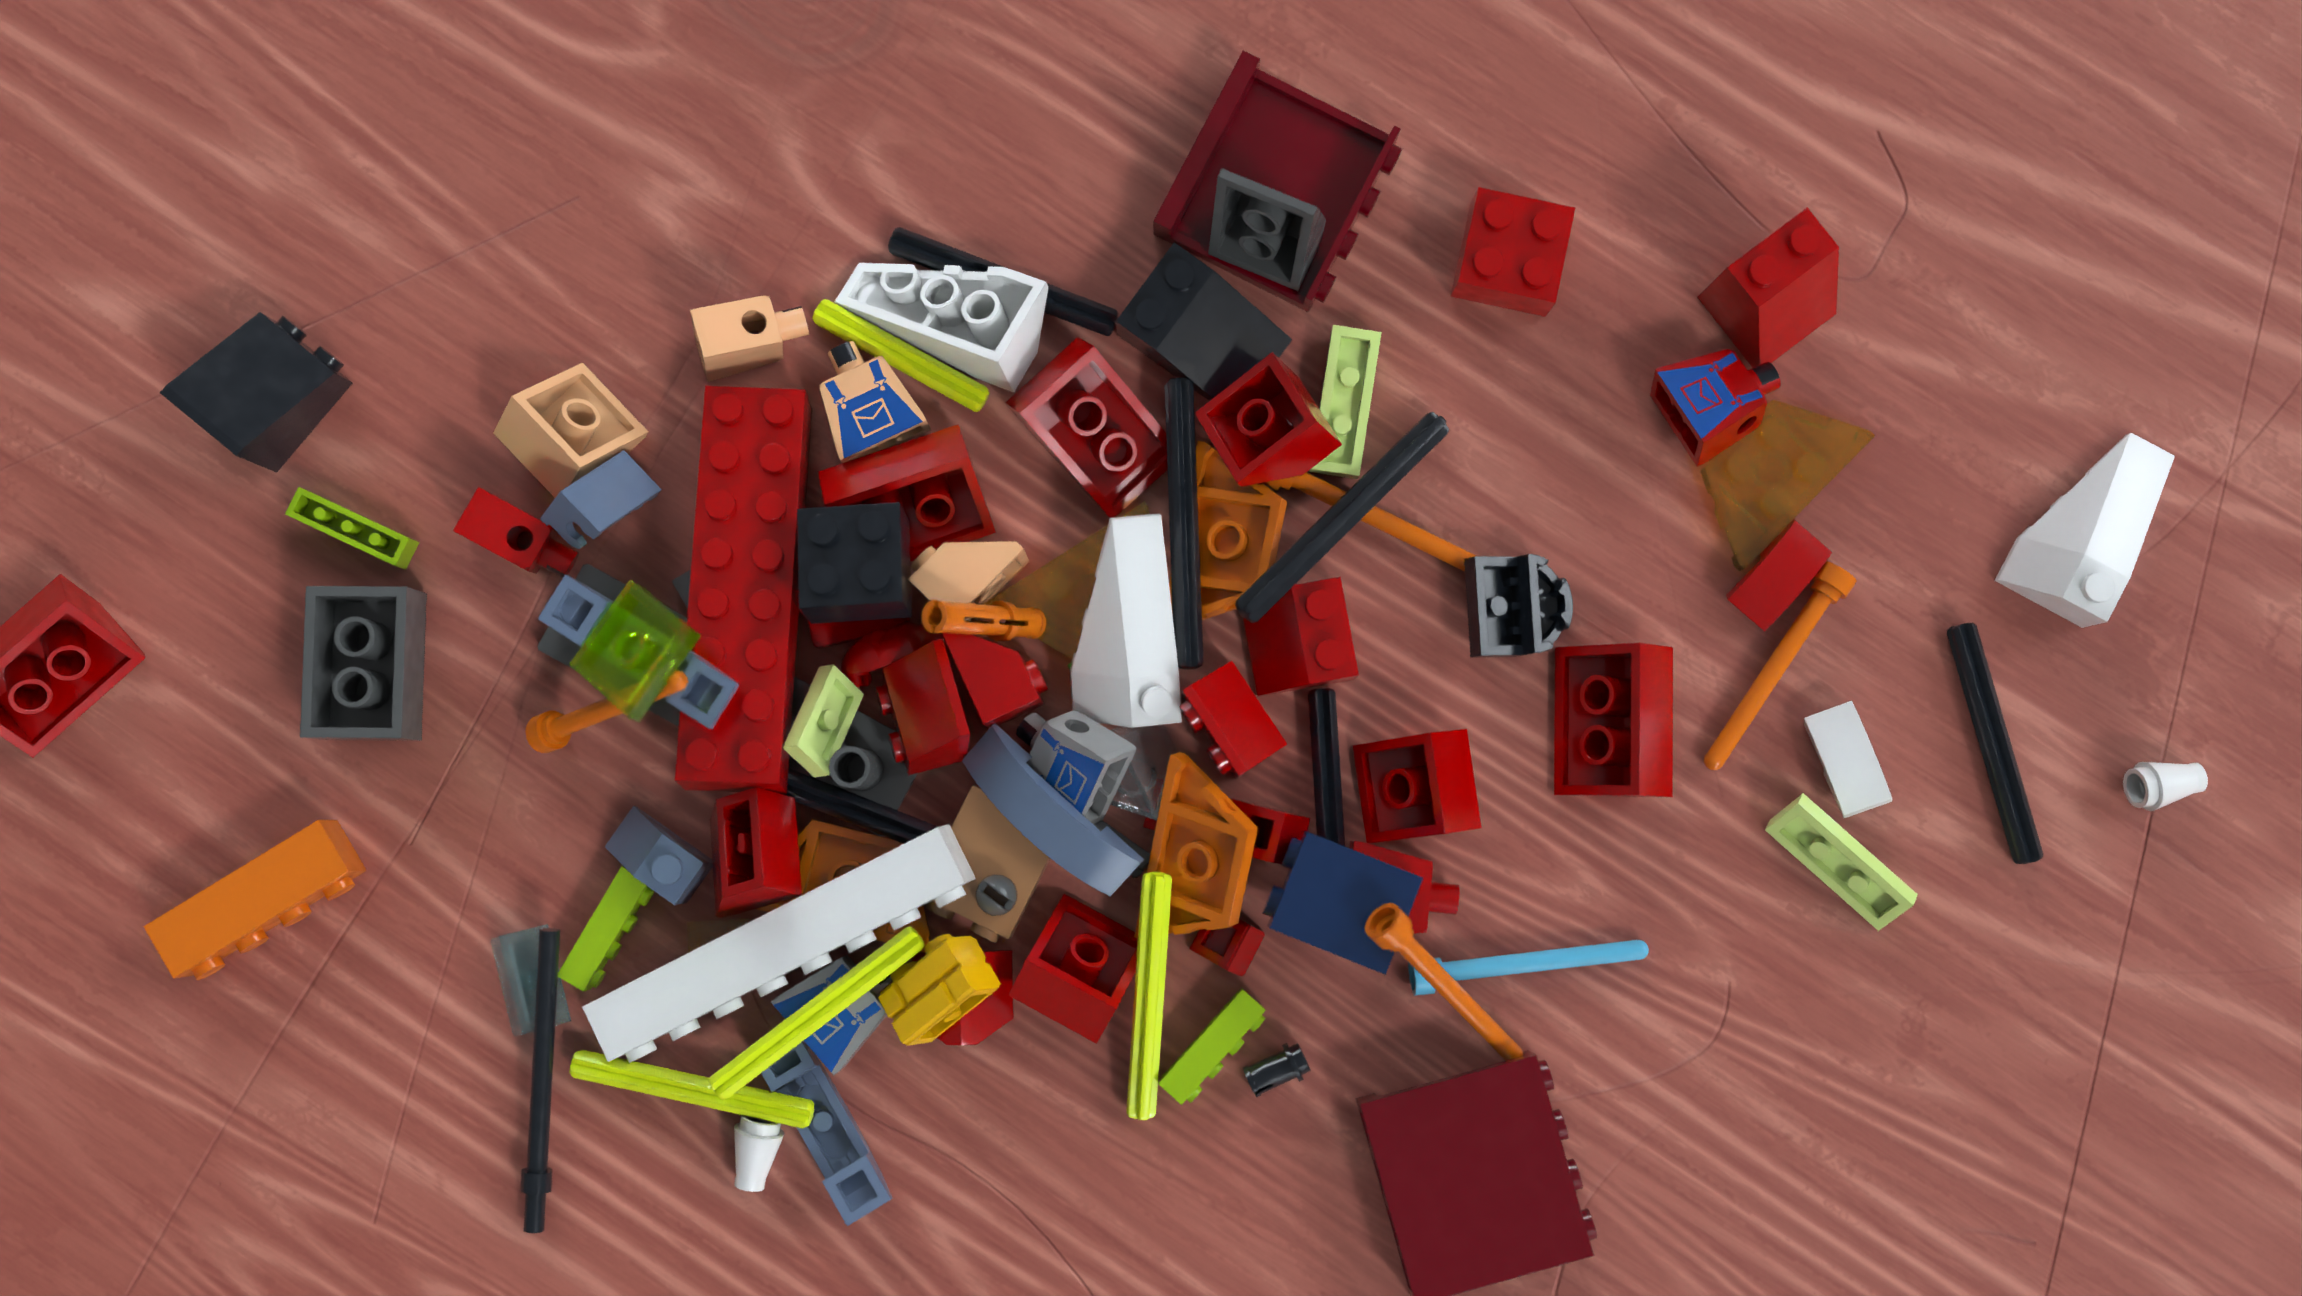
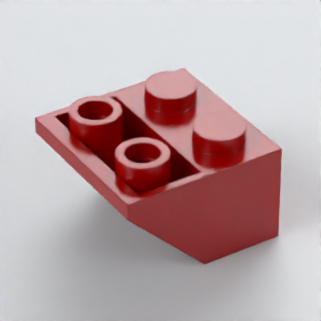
[1179,661,1287,779]
[710,787,802,918]

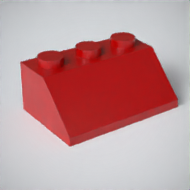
[818,424,996,562]
[0,574,146,758]
[1554,643,1673,797]

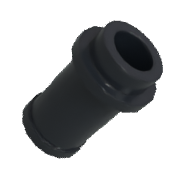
[1243,1043,1311,1097]

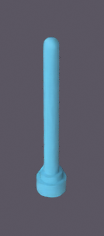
[1408,940,1649,996]

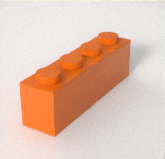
[143,819,367,980]

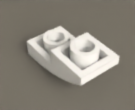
[1804,701,1892,819]

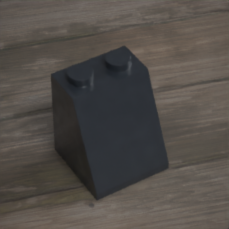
[160,312,353,473]

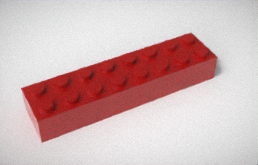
[675,385,812,794]

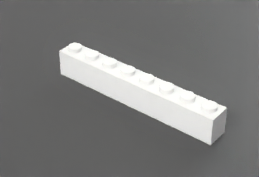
[582,824,976,1063]

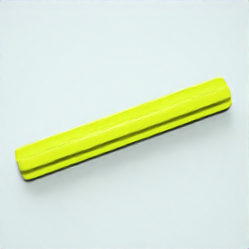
[812,299,990,412]

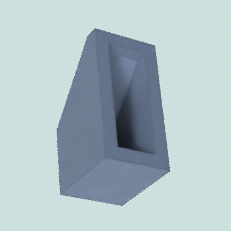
[605,806,713,905]

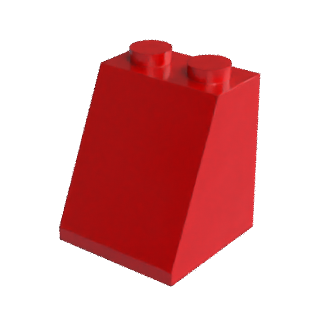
[1697,207,1839,368]

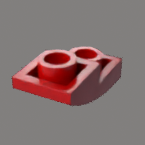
[1726,519,1832,632]

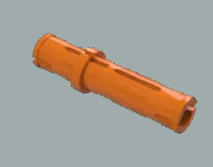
[922,600,1046,641]

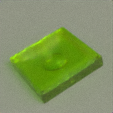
[569,580,701,722]

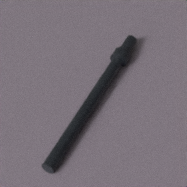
[520,928,560,1233]

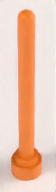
[1263,472,1476,572]
[1704,561,1857,770]
[525,670,688,753]
[1365,903,1523,1061]

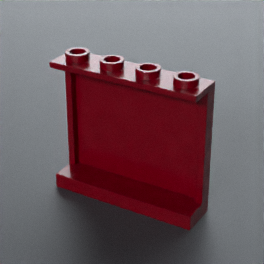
[1153,50,1402,313]
[1355,1050,1597,1296]

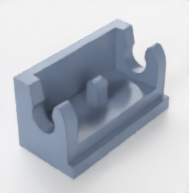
[540,450,662,549]

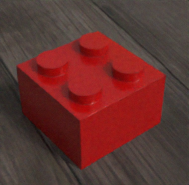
[1450,187,1576,317]

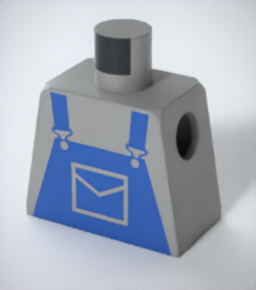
[1016,711,1137,824]
[771,955,892,1075]

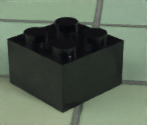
[798,502,912,624]

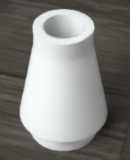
[2123,762,2208,811]
[734,1115,785,1192]

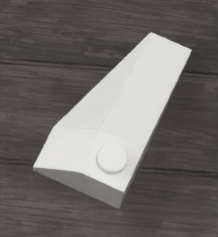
[835,263,1048,392]
[1994,433,2175,628]
[1070,514,1182,728]

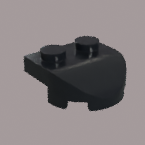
[1464,554,1573,658]

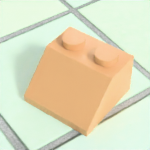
[493,363,648,498]
[908,541,1029,621]

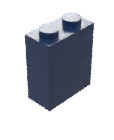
[1262,831,1423,975]

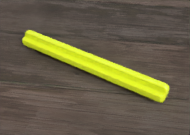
[1126,871,1172,1120]
[708,926,925,1100]
[570,1050,814,1128]

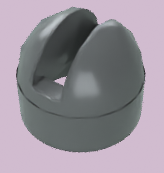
[976,875,1018,916]

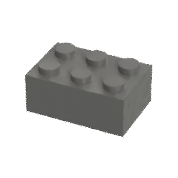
[300,586,427,741]

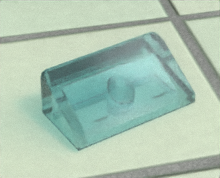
[491,924,571,1036]

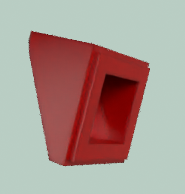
[1189,919,1265,977]

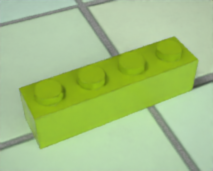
[285,487,420,570]
[558,866,654,992]
[1158,987,1266,1105]

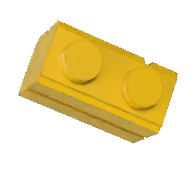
[878,934,1000,1046]

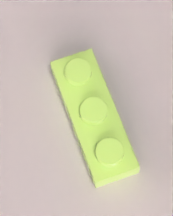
[1309,325,1382,479]
[1765,793,1918,931]

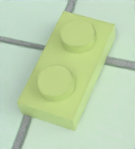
[783,664,864,778]

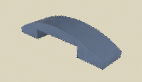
[538,575,740,729]
[962,724,1144,896]
[749,1041,893,1226]

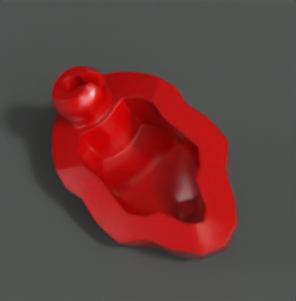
[841,621,944,688]

